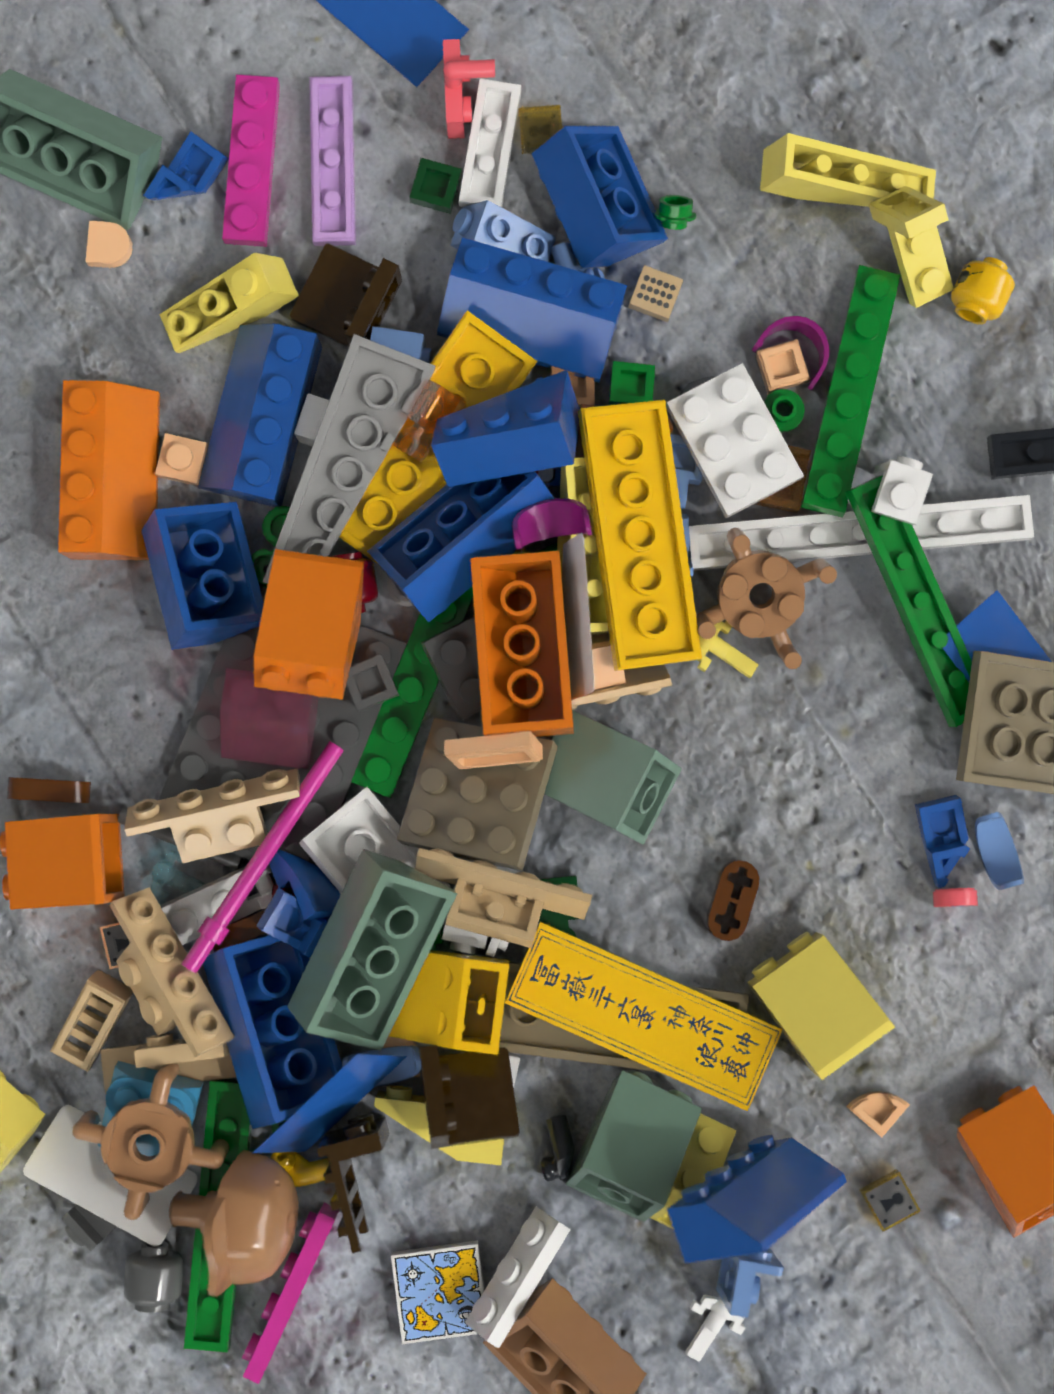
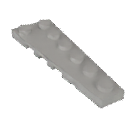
[263,334,436,583]

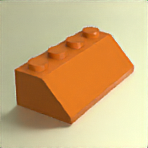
[58,380,160,560]
[471,551,574,737]

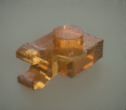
[394,380,466,462]

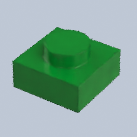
[608,361,655,405]

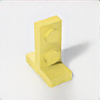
[868,186,953,308]
[650,1113,737,1229]

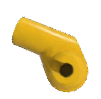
[271,1152,330,1187]

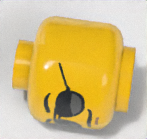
[951,257,1015,325]

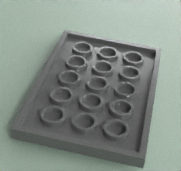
[158,585,407,866]

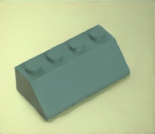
[0,69,163,230]
[287,849,458,1051]

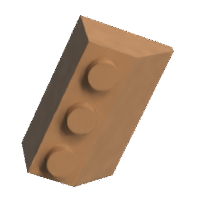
[482,1278,646,1394]

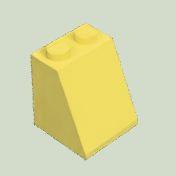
[747,932,895,1080]

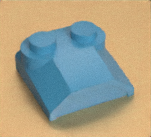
[98,1061,204,1156]

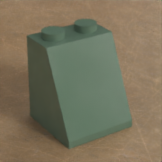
[544,710,682,845]
[565,1070,702,1222]

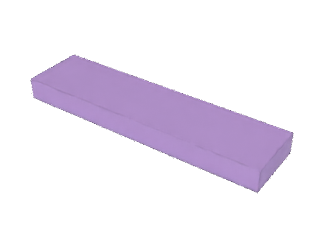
[309,76,356,246]

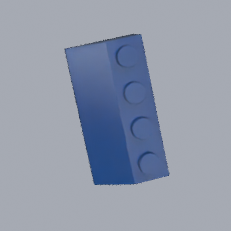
[437,237,627,383]
[198,323,322,507]
[367,472,554,622]
[203,935,343,1130]
[667,1135,847,1263]

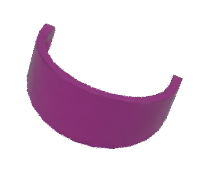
[751,316,829,390]
[512,498,592,549]

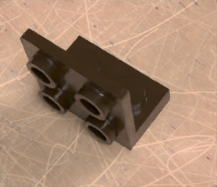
[290,243,402,347]
[419,1045,520,1149]

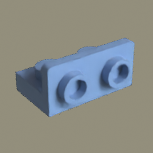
[716,1247,784,1318]

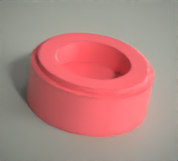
[933,888,978,908]

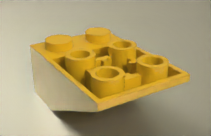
[389,950,510,1055]

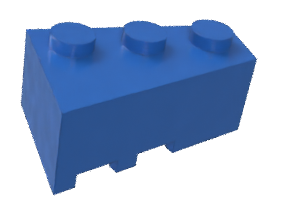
[431,370,580,487]

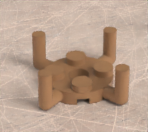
[696,528,837,669]
[72,1063,229,1220]

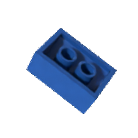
[532,126,668,268]
[141,502,264,650]

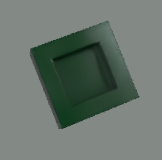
[409,158,462,214]

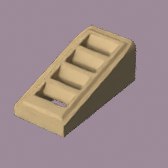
[50,970,133,1072]

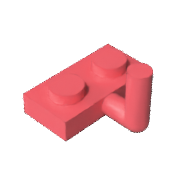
[443,39,495,139]

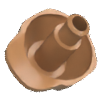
[168,1150,299,1297]

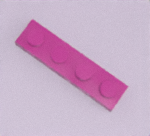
[222,74,280,247]
[242,1202,340,1384]

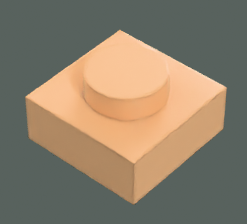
[155,433,209,486]

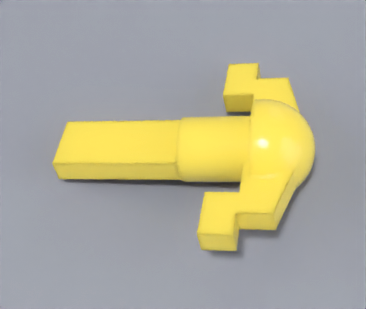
[697,620,759,678]

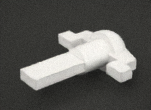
[685,1294,745,1362]

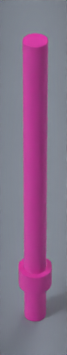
[181,741,344,974]

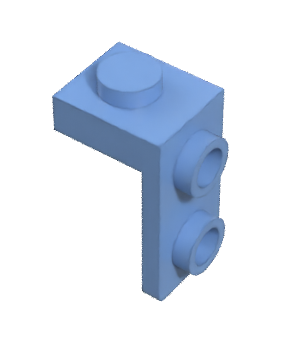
[450,200,555,262]

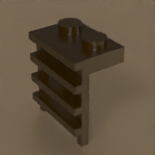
[316,1114,390,1254]

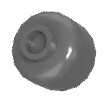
[124,1242,183,1313]

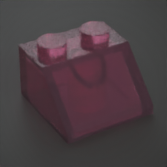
[220,668,319,769]

